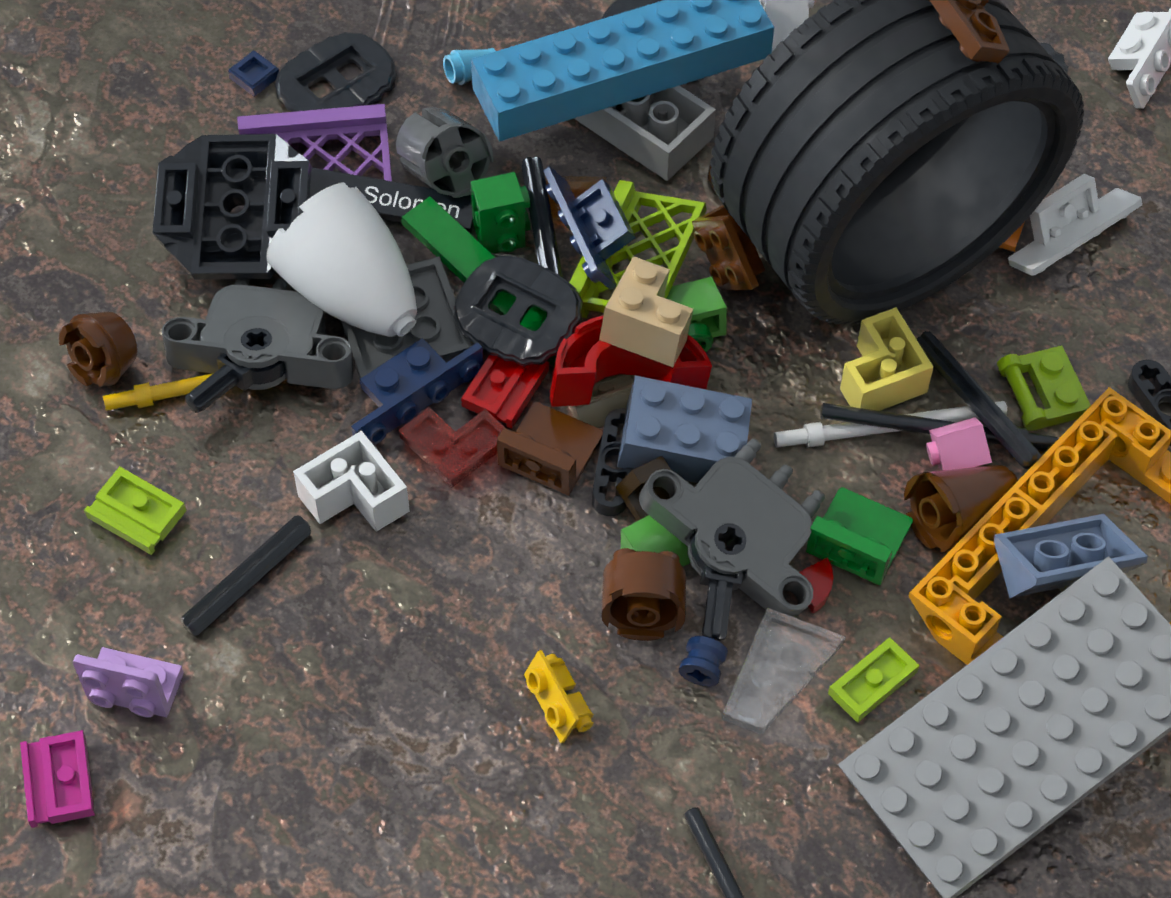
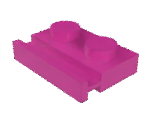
[20,730,95,828]

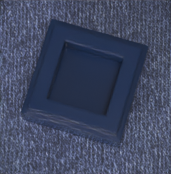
[228,50,279,97]

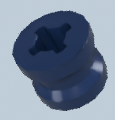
[679,636,728,687]

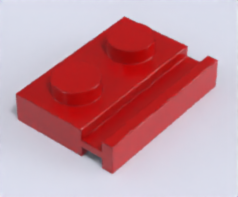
[461,355,549,429]

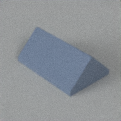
[994,514,1148,598]

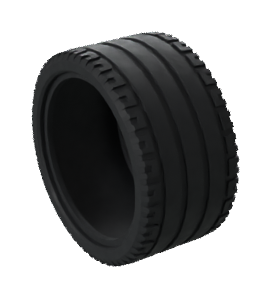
[710,0,1084,324]

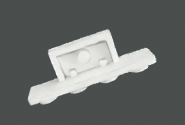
[1108,8,1171,109]
[1008,174,1142,276]

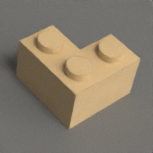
[599,256,693,367]

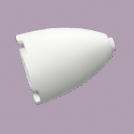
[267,182,417,337]

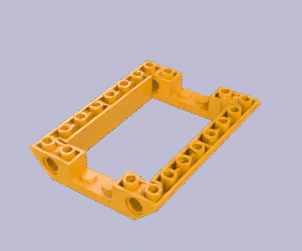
[909,387,1171,665]

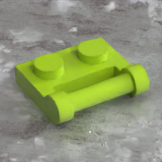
[997,345,1091,431]

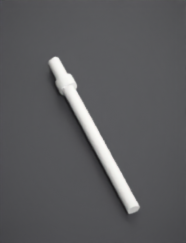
[774,401,1007,448]

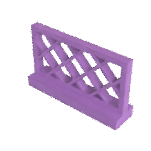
[237,104,392,181]

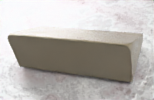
[569,374,641,428]

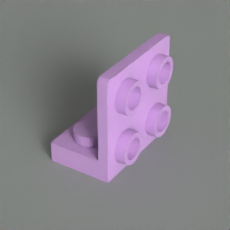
[73,647,184,717]

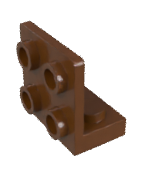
[692,205,765,290]
[497,402,603,496]

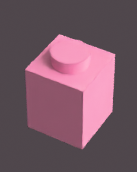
[926,417,992,471]

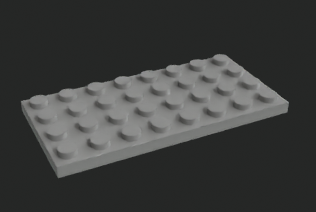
[838,556,1171,898]

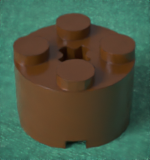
[601,548,686,641]

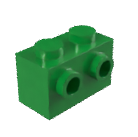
[470,172,531,254]

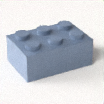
[617,376,752,483]

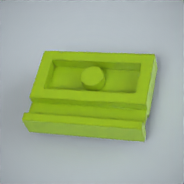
[84,466,187,555]

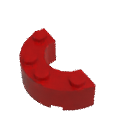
[550,315,712,407]

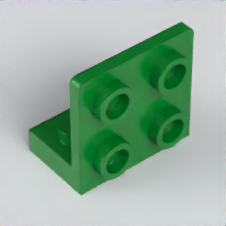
[806,487,913,586]

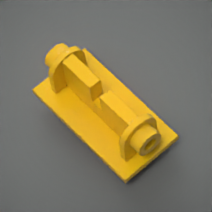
[524,650,593,743]

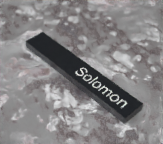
[310,168,473,234]

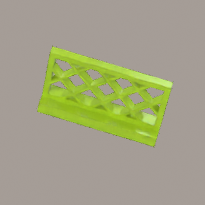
[569,180,707,318]

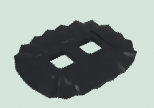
[275,32,397,112]
[454,256,583,367]

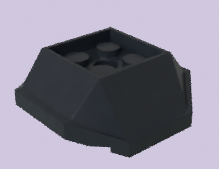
[152,134,312,280]

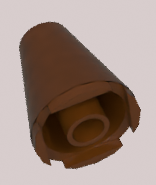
[904,465,1018,552]

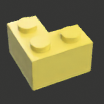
[840,307,933,411]

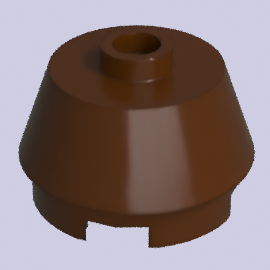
[59,312,138,387]

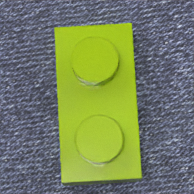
[828,637,919,723]

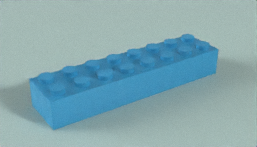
[471,0,774,142]

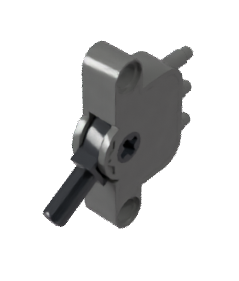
[162,278,353,413]
[639,439,825,641]

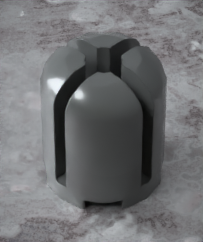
[396,107,494,198]

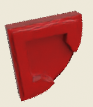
[799,558,834,613]

